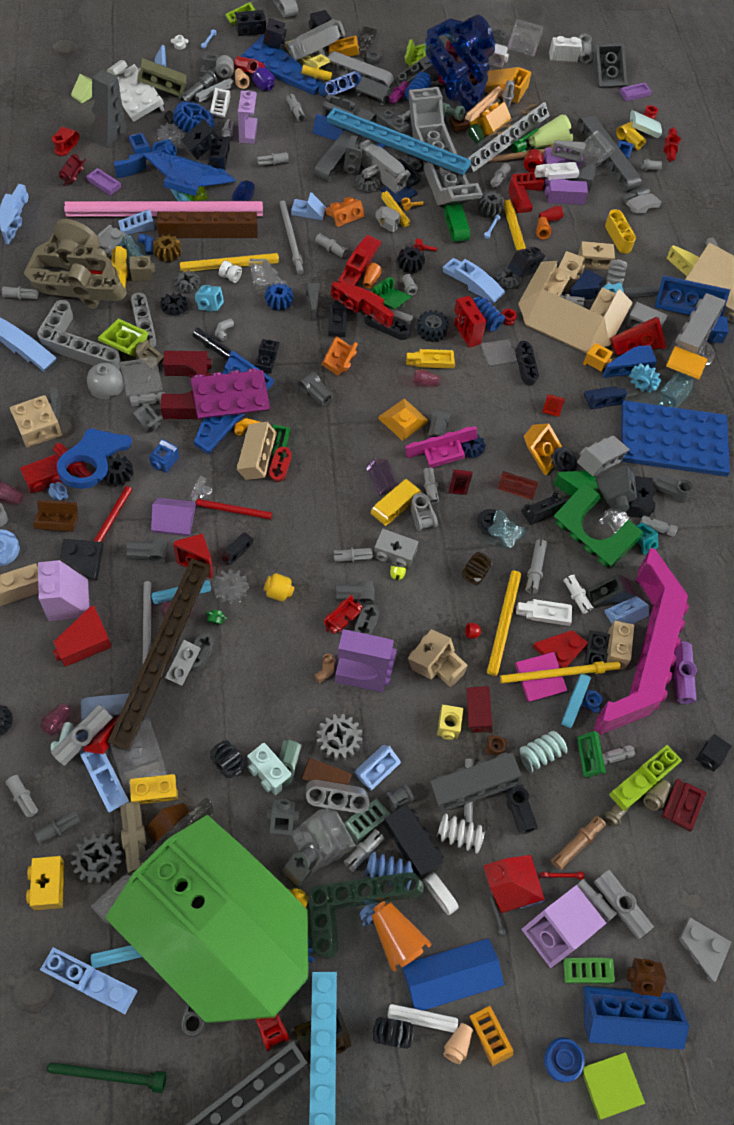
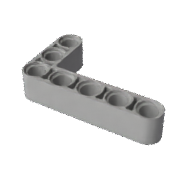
[37,300,121,369]

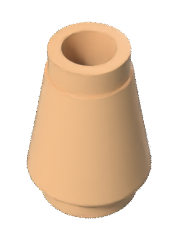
[234,68,250,89]
[443,1023,473,1064]

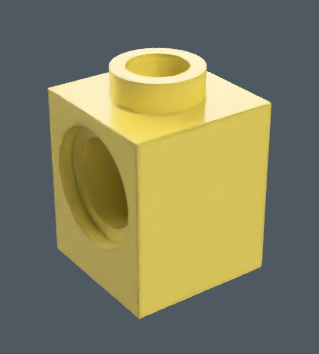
[437,704,463,740]

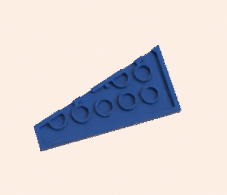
[240,34,322,95]
[194,350,275,455]

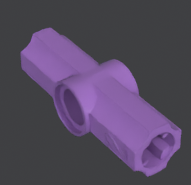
[672,641,697,704]

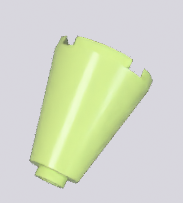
[529,114,573,149]

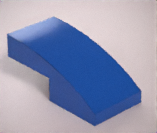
[114,153,147,178]

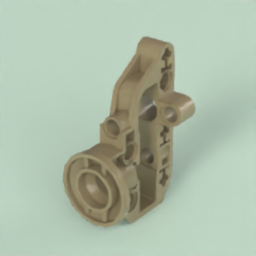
[24,219,126,309]

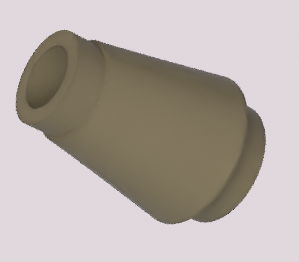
[643,779,671,811]

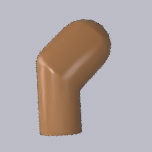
[314,653,336,683]

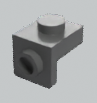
[132,403,163,432]

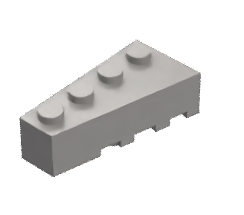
[675,293,726,355]

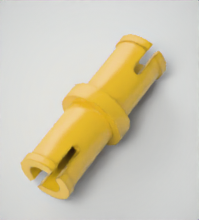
[301,64,332,81]

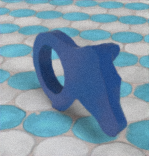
[57,428,132,489]

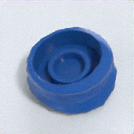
[544,1037,585,1082]

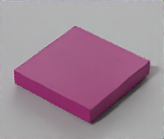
[515,652,567,702]

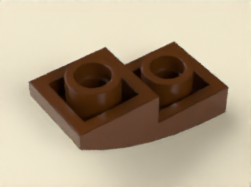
[301,758,352,785]

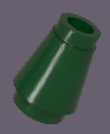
[468,124,485,144]

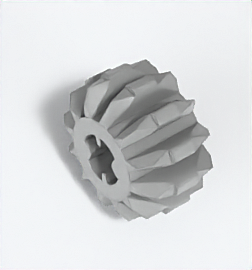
[606,259,627,285]

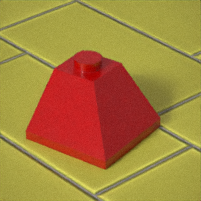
[483,855,545,913]

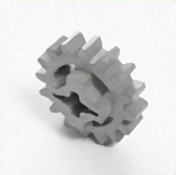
[317,714,363,761]

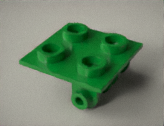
[371,277,412,310]

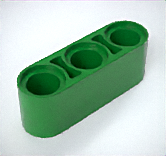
[444,203,470,242]

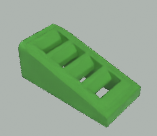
[563,958,615,985]

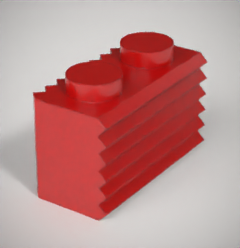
[20,454,63,493]

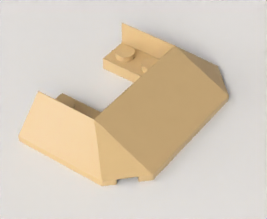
[518,261,632,354]

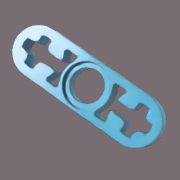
[561,674,591,729]

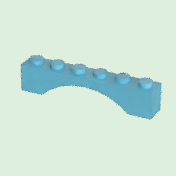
[309,972,337,1125]

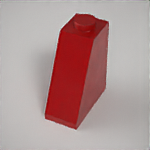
[53,605,112,667]

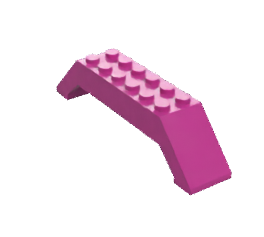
[594,548,689,735]

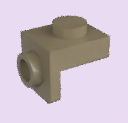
[135,340,164,371]

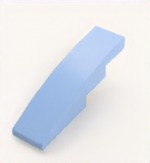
[0,317,56,372]
[76,730,129,813]

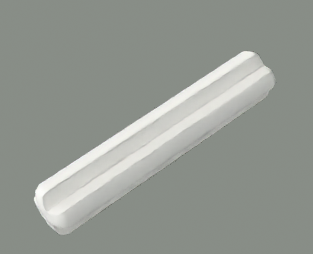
[388,1004,458,1033]

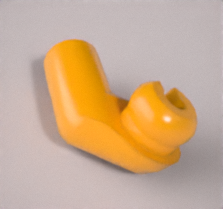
[234,418,260,436]

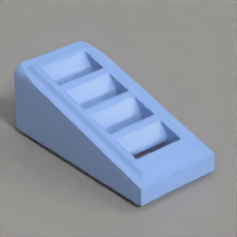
[118,210,154,234]

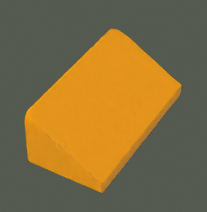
[329,35,359,57]

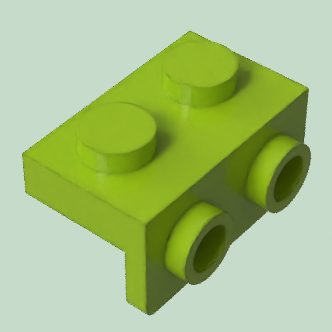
[405,39,430,67]

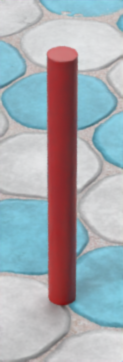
[93,486,132,542]
[196,499,272,520]

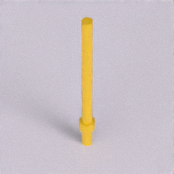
[500,661,620,684]

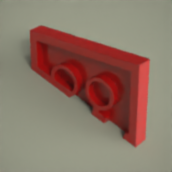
[610,317,667,355]

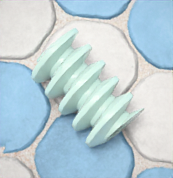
[520,731,567,773]

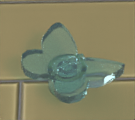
[488,510,525,548]

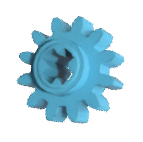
[629,363,661,393]

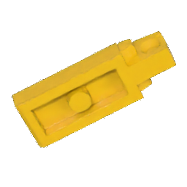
[406,349,455,368]

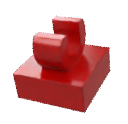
[542,394,565,417]

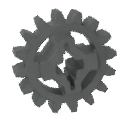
[71,833,123,885]

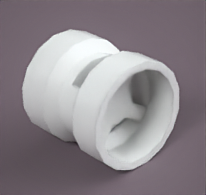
[219,261,242,283]

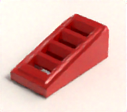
[512,172,544,191]

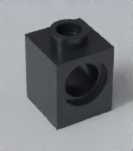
[695,734,732,772]

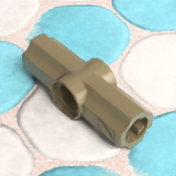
[120,802,147,874]

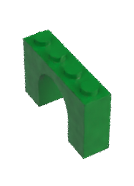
[554,483,644,568]

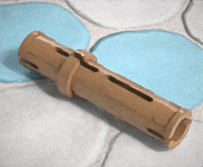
[551,816,606,871]

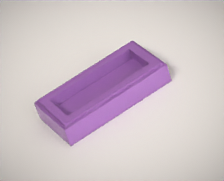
[619,82,652,101]
[86,168,121,196]

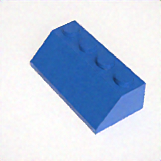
[583,986,689,1050]

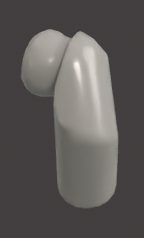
[215,318,234,341]

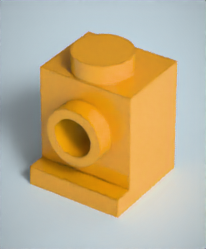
[583,343,613,372]

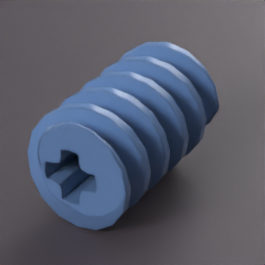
[364,851,413,891]

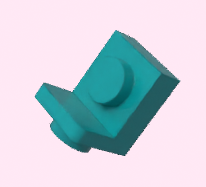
[637,523,658,555]

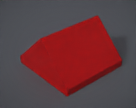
[173,533,213,579]

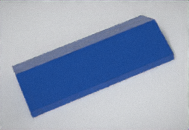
[655,275,731,316]
[402,938,504,1011]

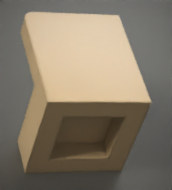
[436,652,468,688]

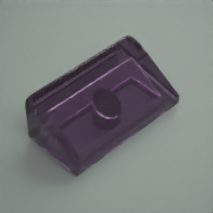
[366,459,398,496]

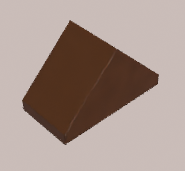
[146,803,196,847]

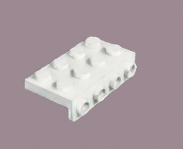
[115,64,164,122]

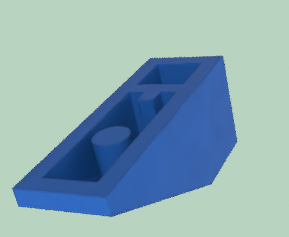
[603,345,657,378]

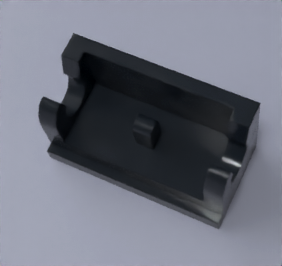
[208,136,230,170]
[521,491,566,525]

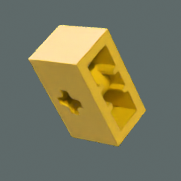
[26,856,64,911]

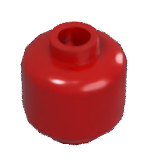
[523,149,544,172]

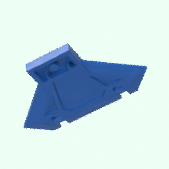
[142,151,236,196]

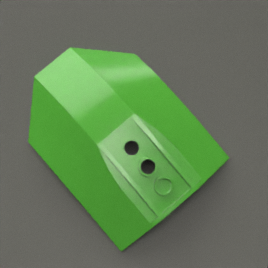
[105,815,308,1023]

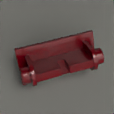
[59,154,86,186]

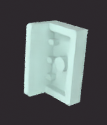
[247,743,291,796]

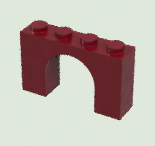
[161,351,212,420]

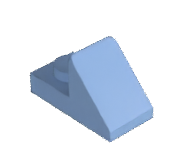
[291,192,326,221]

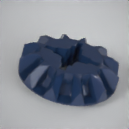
[461,434,486,458]

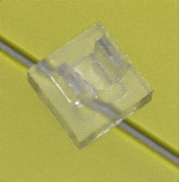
[189,475,213,501]

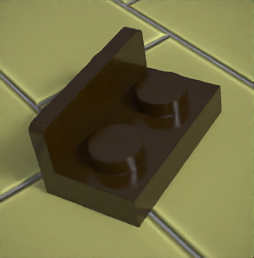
[294,1009,351,1065]

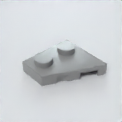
[679,918,732,983]

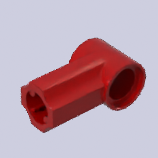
[234,56,265,74]

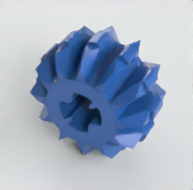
[265,282,293,312]

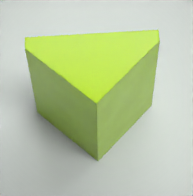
[98,318,149,357]

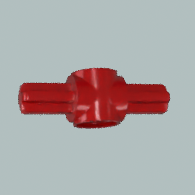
[663,127,681,162]
[53,443,93,478]

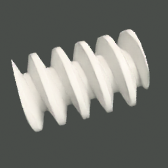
[436,813,485,854]

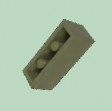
[137,58,186,96]

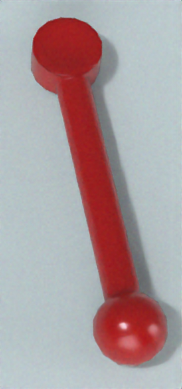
[539,871,585,880]

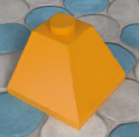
[378,398,429,441]
[523,423,562,475]

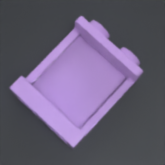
[238,91,257,144]

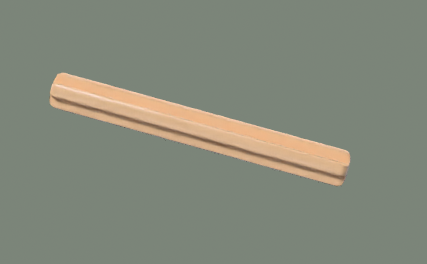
[465,86,503,122]

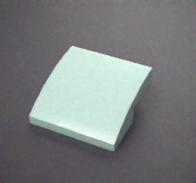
[630,110,662,138]

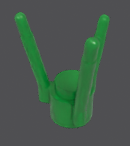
[511,128,545,153]

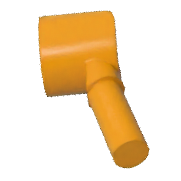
[401,198,423,211]

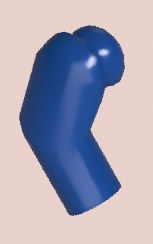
[138,234,154,255]

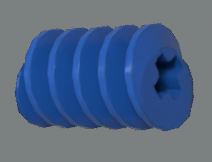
[405,72,431,101]
[473,296,505,332]

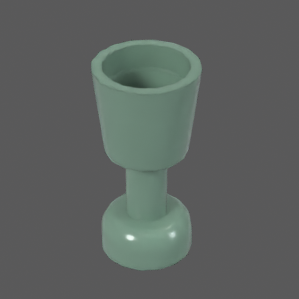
[442,102,465,121]

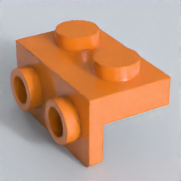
[325,197,364,227]
[321,336,358,376]

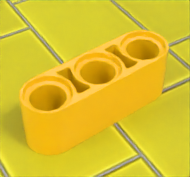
[605,209,636,254]
[370,479,421,526]

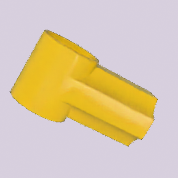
[616,122,646,150]

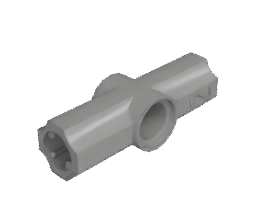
[51,704,113,766]
[593,870,654,939]

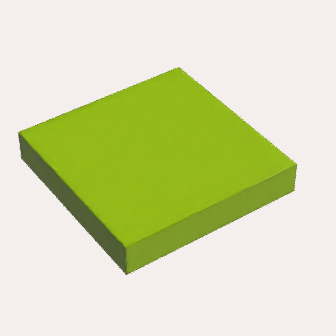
[582,1052,645,1120]

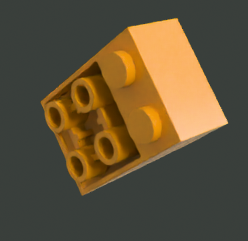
[478,67,532,104]

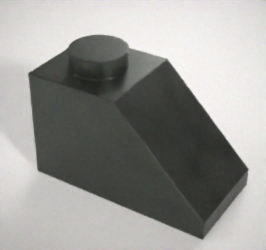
[585,574,635,608]

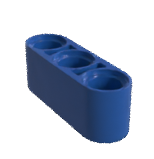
[319,71,362,98]

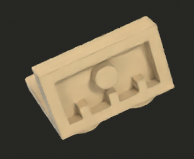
[10,395,62,448]

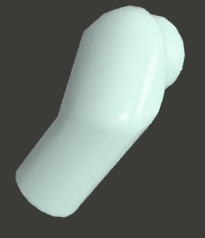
[51,722,74,751]

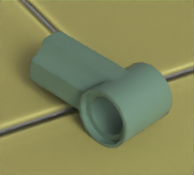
[279,740,302,787]

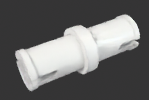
[563,575,593,614]

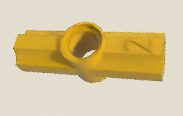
[111,246,128,290]

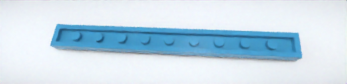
[327,107,471,175]

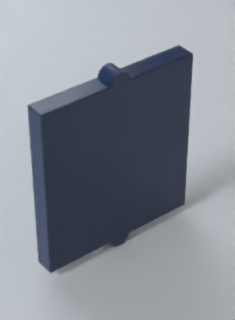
[380,185,418,206]

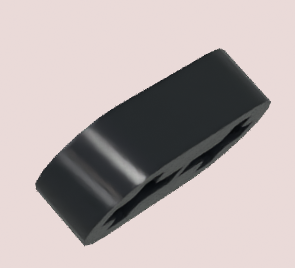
[221,532,254,565]

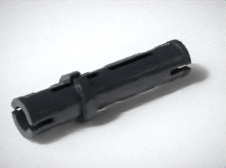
[193,328,231,361]

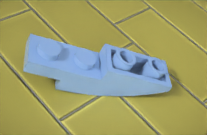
[0,184,29,245]
[443,258,505,303]
[40,947,137,1014]

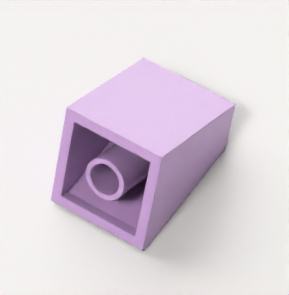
[38,560,89,621]
[521,885,606,968]

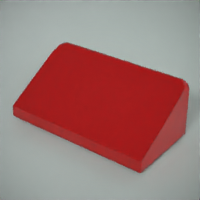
[83,715,120,754]

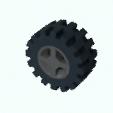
[417,310,449,342]

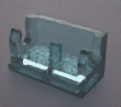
[660,371,694,408]

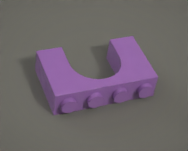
[543,148,588,205]
[335,629,397,692]

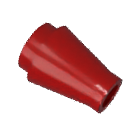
[539,205,564,221]

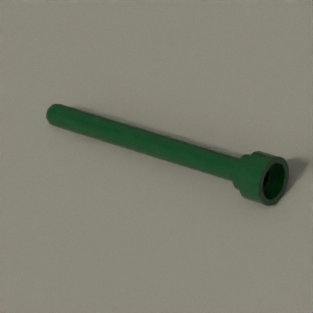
[47,1062,167,1094]

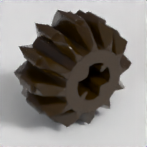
[462,552,492,586]

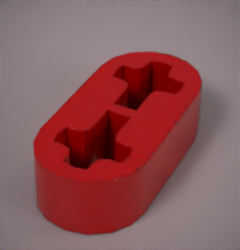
[269,447,292,482]

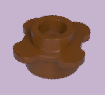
[484,735,508,756]

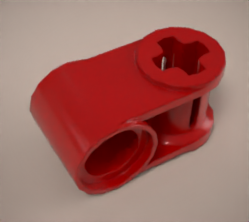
[52,127,79,156]
[255,1014,290,1052]

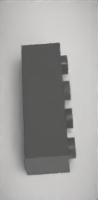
[430,752,524,812]

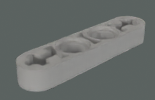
[131,293,156,348]

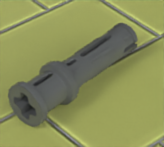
[178,70,217,103]

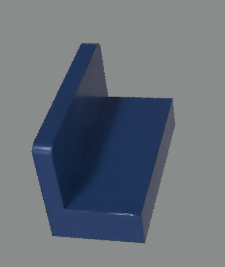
[584,386,628,410]

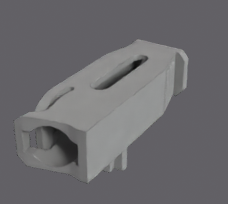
[286,19,346,61]
[359,140,410,193]

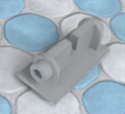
[164,640,201,685]

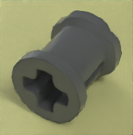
[386,783,414,811]

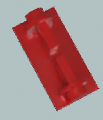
[323,595,363,634]

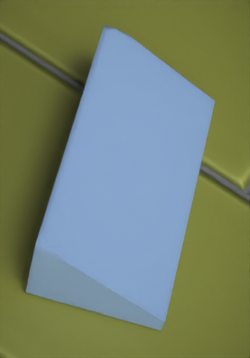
[155,45,166,67]
[604,596,649,624]
[353,745,401,791]

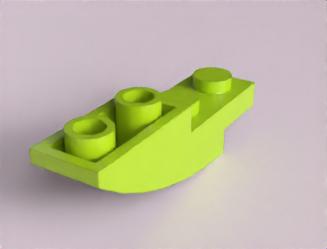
[609,745,682,811]

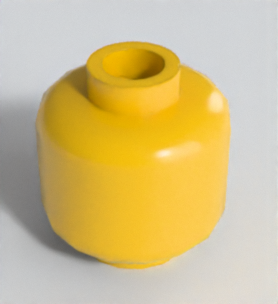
[263,573,294,602]

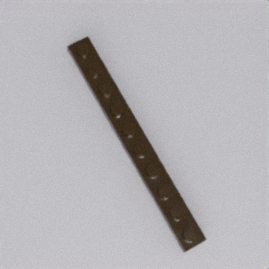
[107,559,210,752]

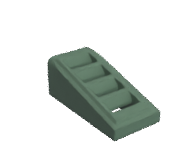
[343,798,390,844]

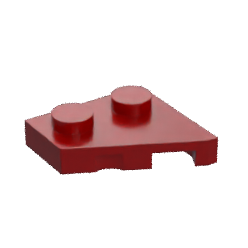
[532,630,588,668]

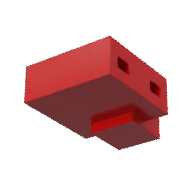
[454,296,486,348]

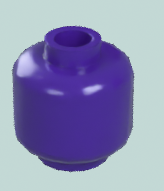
[253,68,275,91]

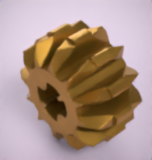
[153,234,182,263]

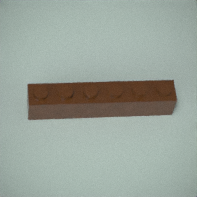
[157,211,258,238]

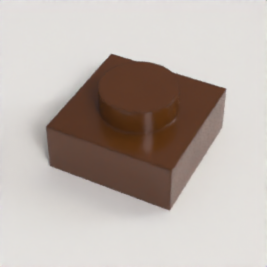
[449,116,469,131]

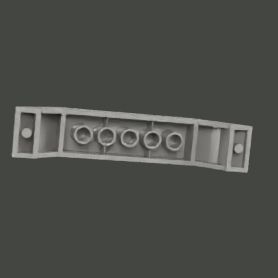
[409,87,483,205]

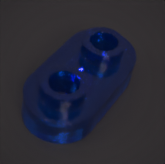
[232,180,255,201]

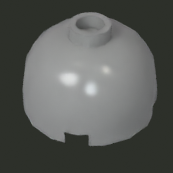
[87,362,124,399]

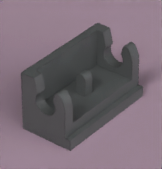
[356,77,390,106]

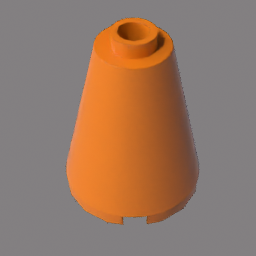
[371,901,432,972]

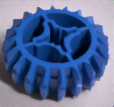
[173,101,215,133]

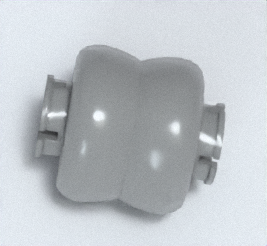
[215,55,234,79]

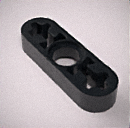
[364,314,410,340]
[515,341,539,386]

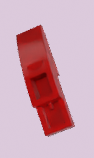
[338,234,382,286]
[330,282,394,328]

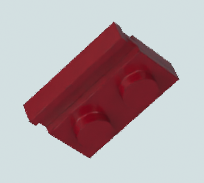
[661,778,707,832]

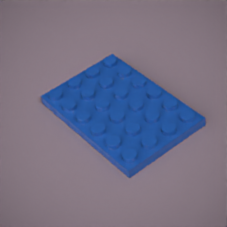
[621,400,730,477]

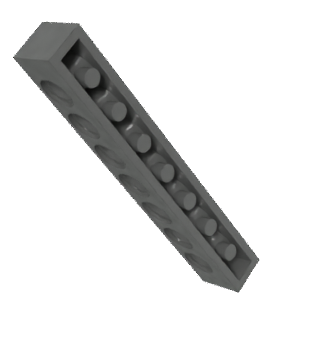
[461,101,550,173]

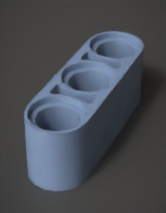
[81,693,130,721]

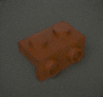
[33,500,79,532]

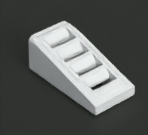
[210,88,230,118]

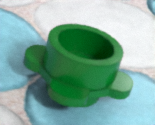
[205,609,227,625]

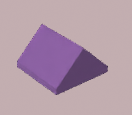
[151,498,196,536]

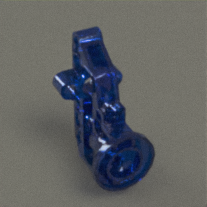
[425,15,495,112]

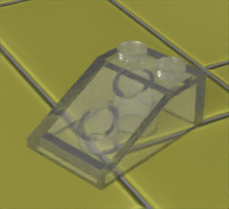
[111,719,167,793]

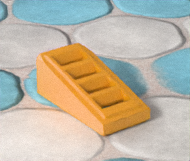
[469,1006,514,1066]

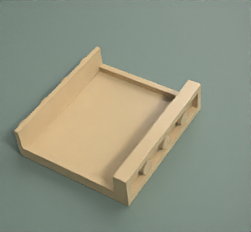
[685,242,734,323]

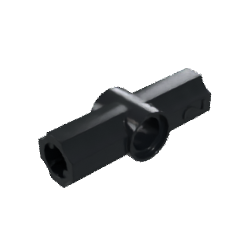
[504,784,538,834]

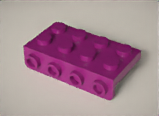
[190,368,270,419]

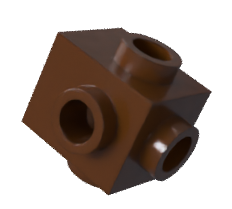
[627,958,666,997]

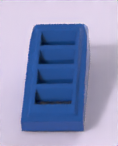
[128,133,151,154]

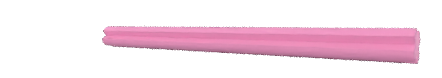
[64,201,263,217]

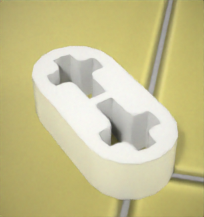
[423,872,459,915]

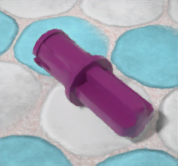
[388,81,409,104]

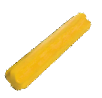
[381,191,410,228]

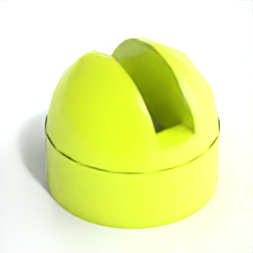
[390,566,406,580]

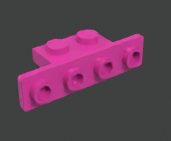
[405,426,477,468]

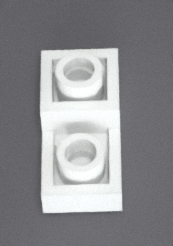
[107,60,128,75]

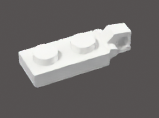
[534,162,579,180]
[516,599,572,626]

